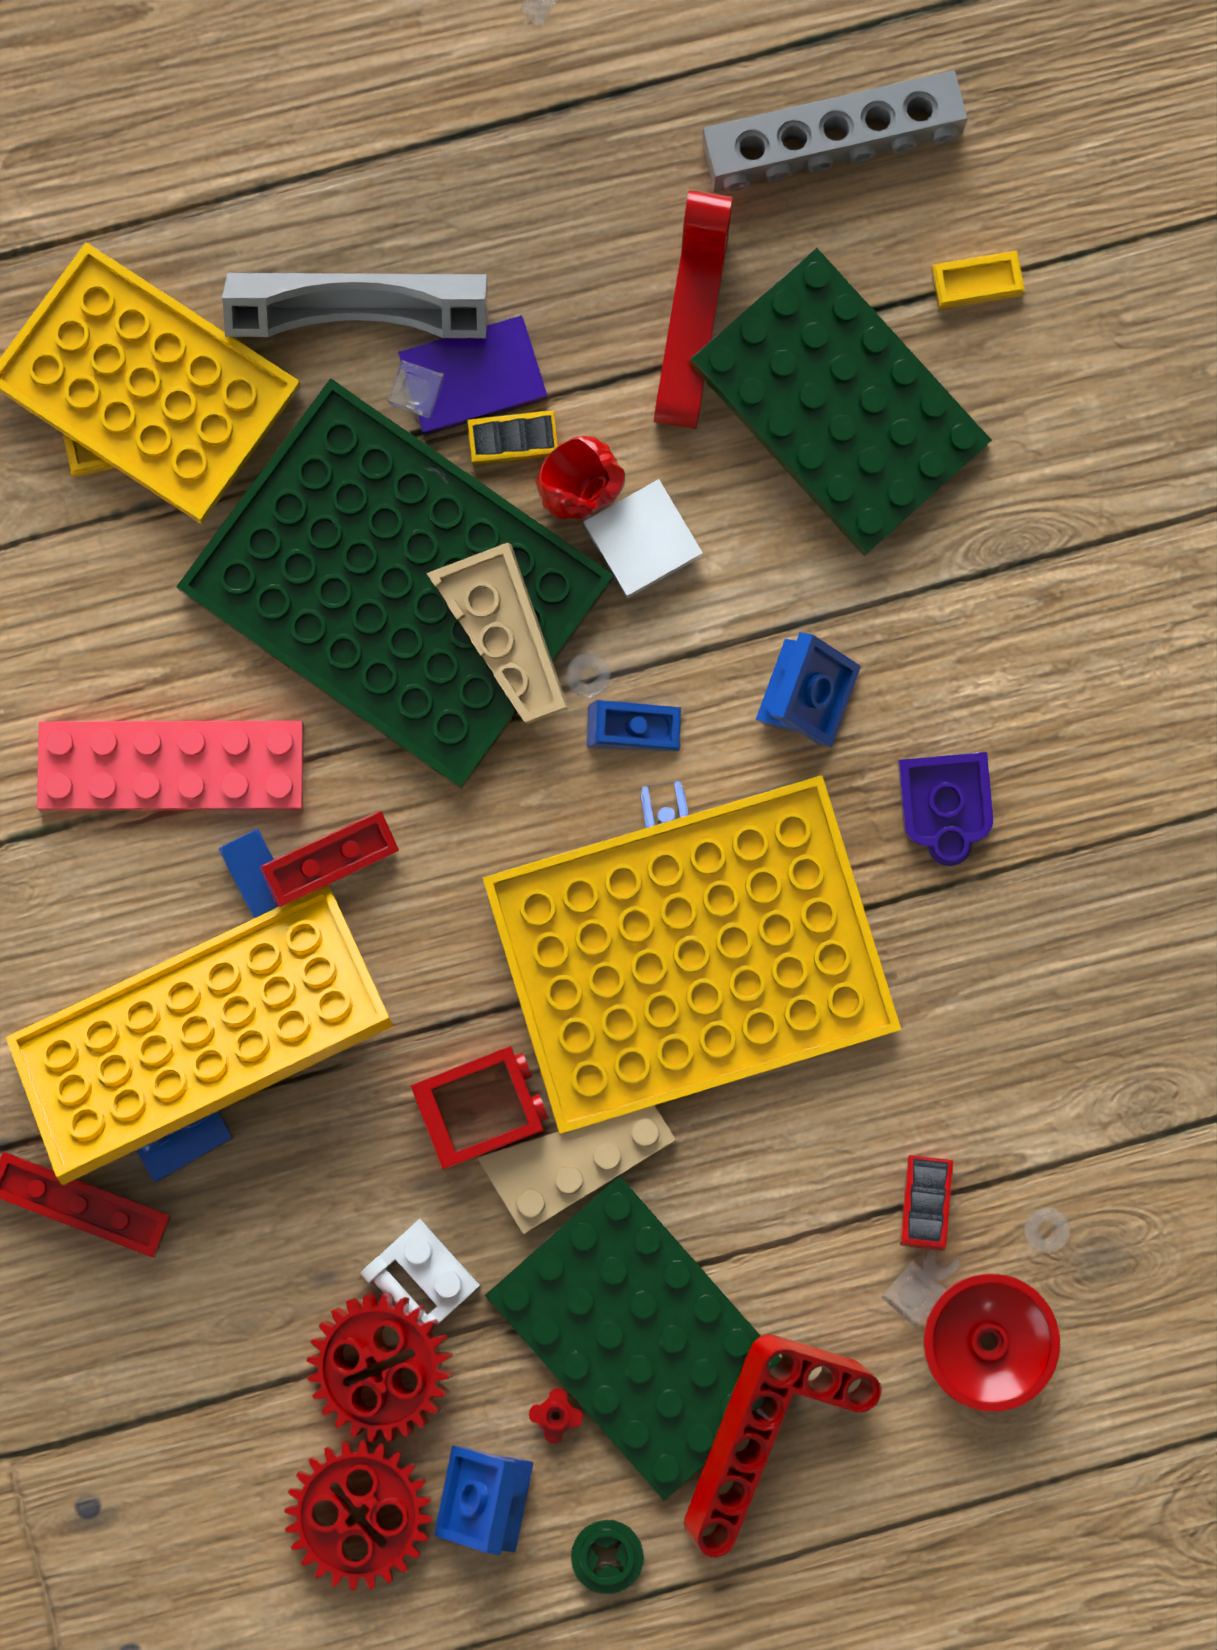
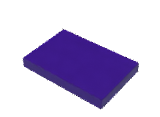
[398,315,548,436]

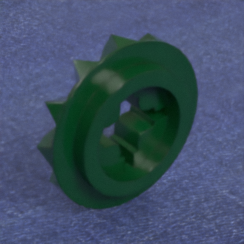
[571,1520,644,1594]

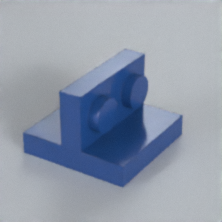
[756,632,861,747]
[135,1110,234,1183]
[434,1445,534,1555]

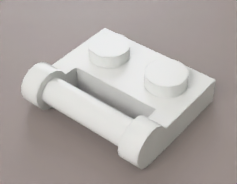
[360,1219,480,1326]

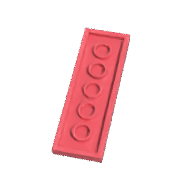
[37,721,304,811]

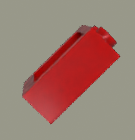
[410,1046,549,1171]

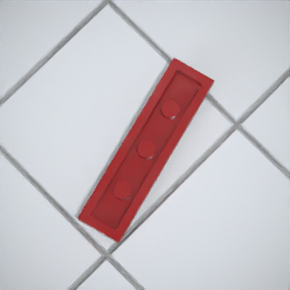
[0,1152,171,1258]

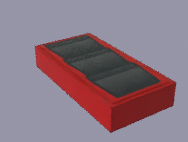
[899,1155,954,1251]

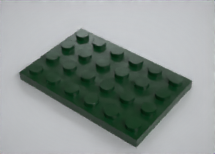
[688,247,992,556]
[485,1175,781,1501]

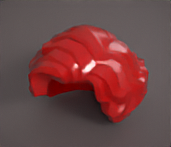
[536,436,625,519]

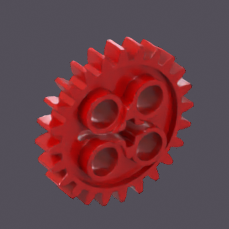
[307,1293,454,1442]
[284,1439,433,1591]

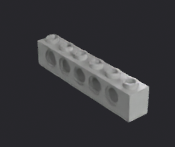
[702,70,967,192]

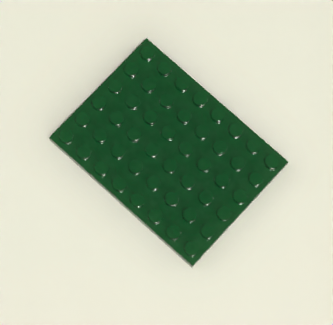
[176,378,614,790]

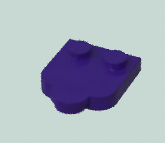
[897,752,993,866]

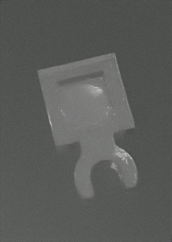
[881,1249,960,1327]

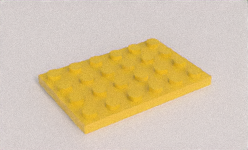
[0,242,301,525]

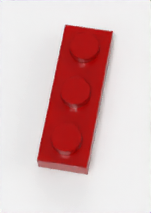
[259,811,399,907]

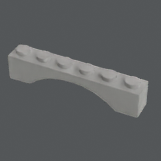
[222,273,488,338]

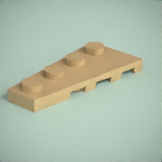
[427,543,569,724]
[477,1105,676,1234]

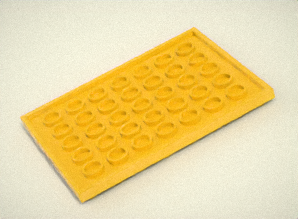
[482,775,901,1134]

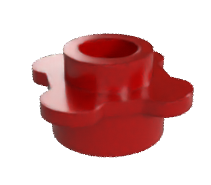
[529,1388,583,1443]

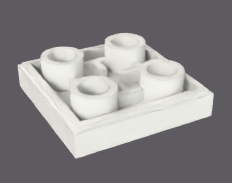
[583,479,703,599]

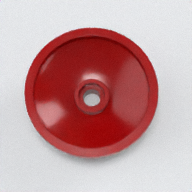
[923,1274,1060,1412]

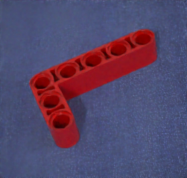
[654,190,733,429]
[684,1334,882,1558]

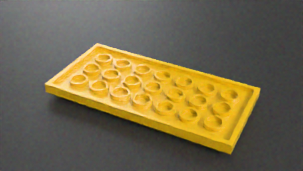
[6,884,393,1185]

